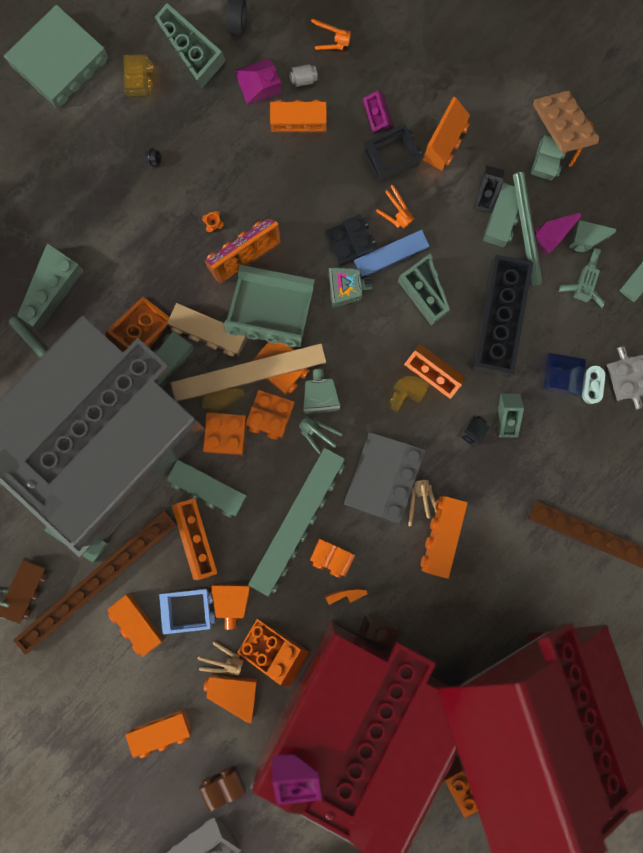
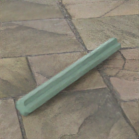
[513,172,543,286]

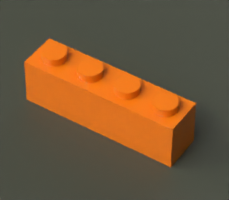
[420,496,468,579]
[172,498,217,580]

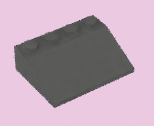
[343,432,425,524]

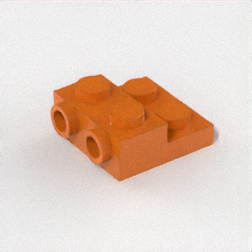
[246,390,295,440]

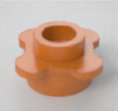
[202,211,224,232]

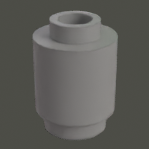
[289,64,318,87]

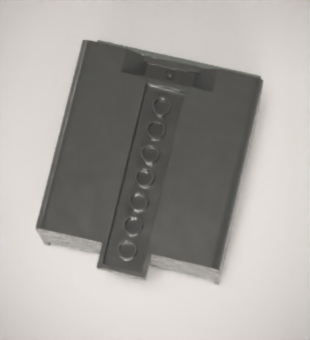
[0,315,205,557]

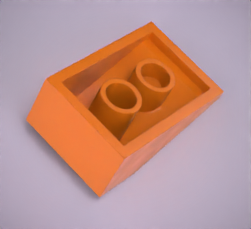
[105,297,170,352]

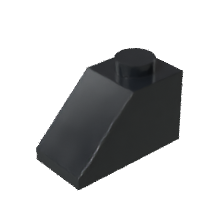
[473,165,504,213]
[458,415,490,447]

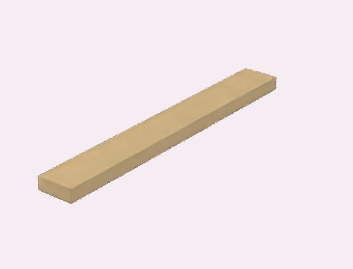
[171,344,326,402]

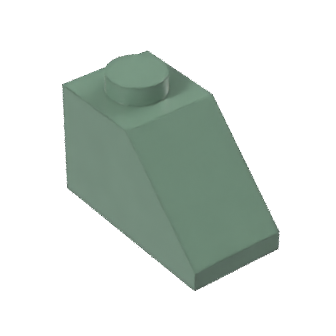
[569,220,616,252]
[498,393,524,438]

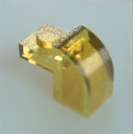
[389,376,430,412]

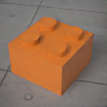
[203,413,247,456]

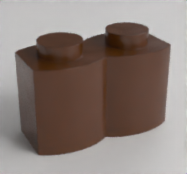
[199,767,246,812]

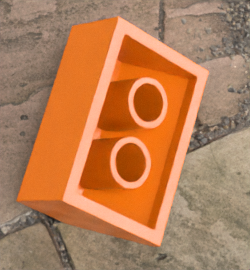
[423,96,470,170]

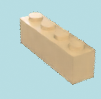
[167,303,248,357]

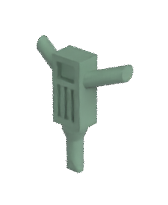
[558,248,605,308]

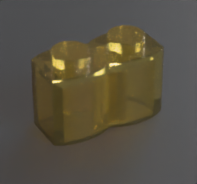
[124,55,153,97]

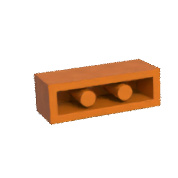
[270,100,326,132]
[404,344,466,399]
[107,593,165,657]
[125,709,193,758]

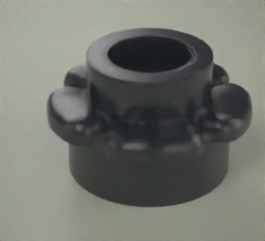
[145,148,161,167]

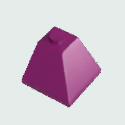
[235,58,282,105]
[534,213,582,255]
[272,754,321,805]

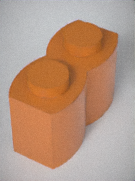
[310,538,355,578]

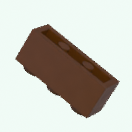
[0,557,48,624]

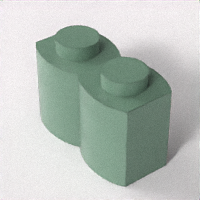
[531,135,566,181]

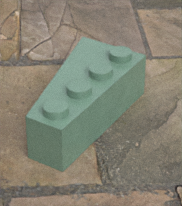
[155,3,226,88]
[17,243,84,331]

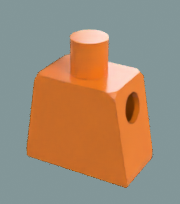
[212,584,251,630]

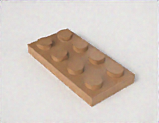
[533,91,599,153]

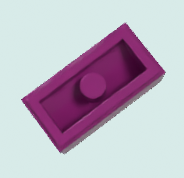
[363,90,394,133]

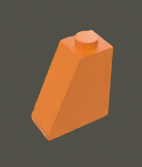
[204,674,257,723]

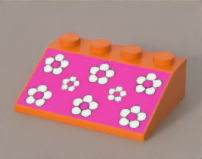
[205,219,281,284]

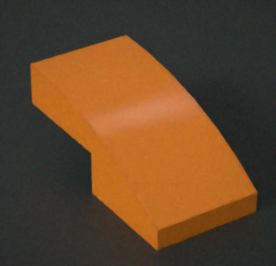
[325,588,368,605]

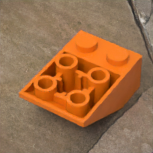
[237,619,310,687]

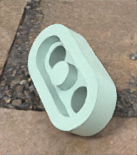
[582,366,605,404]

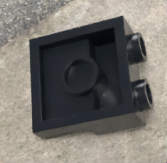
[325,214,376,266]

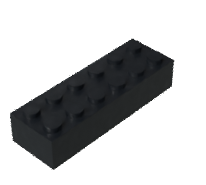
[471,255,533,377]

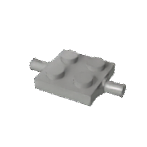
[607,346,643,410]

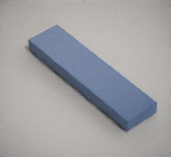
[354,230,430,278]

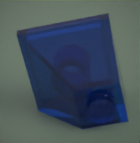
[543,353,586,396]

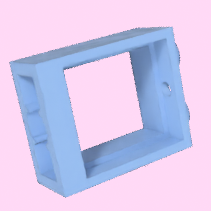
[159,587,215,634]

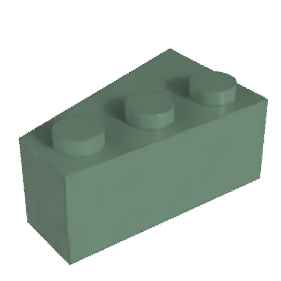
[398,253,450,326]

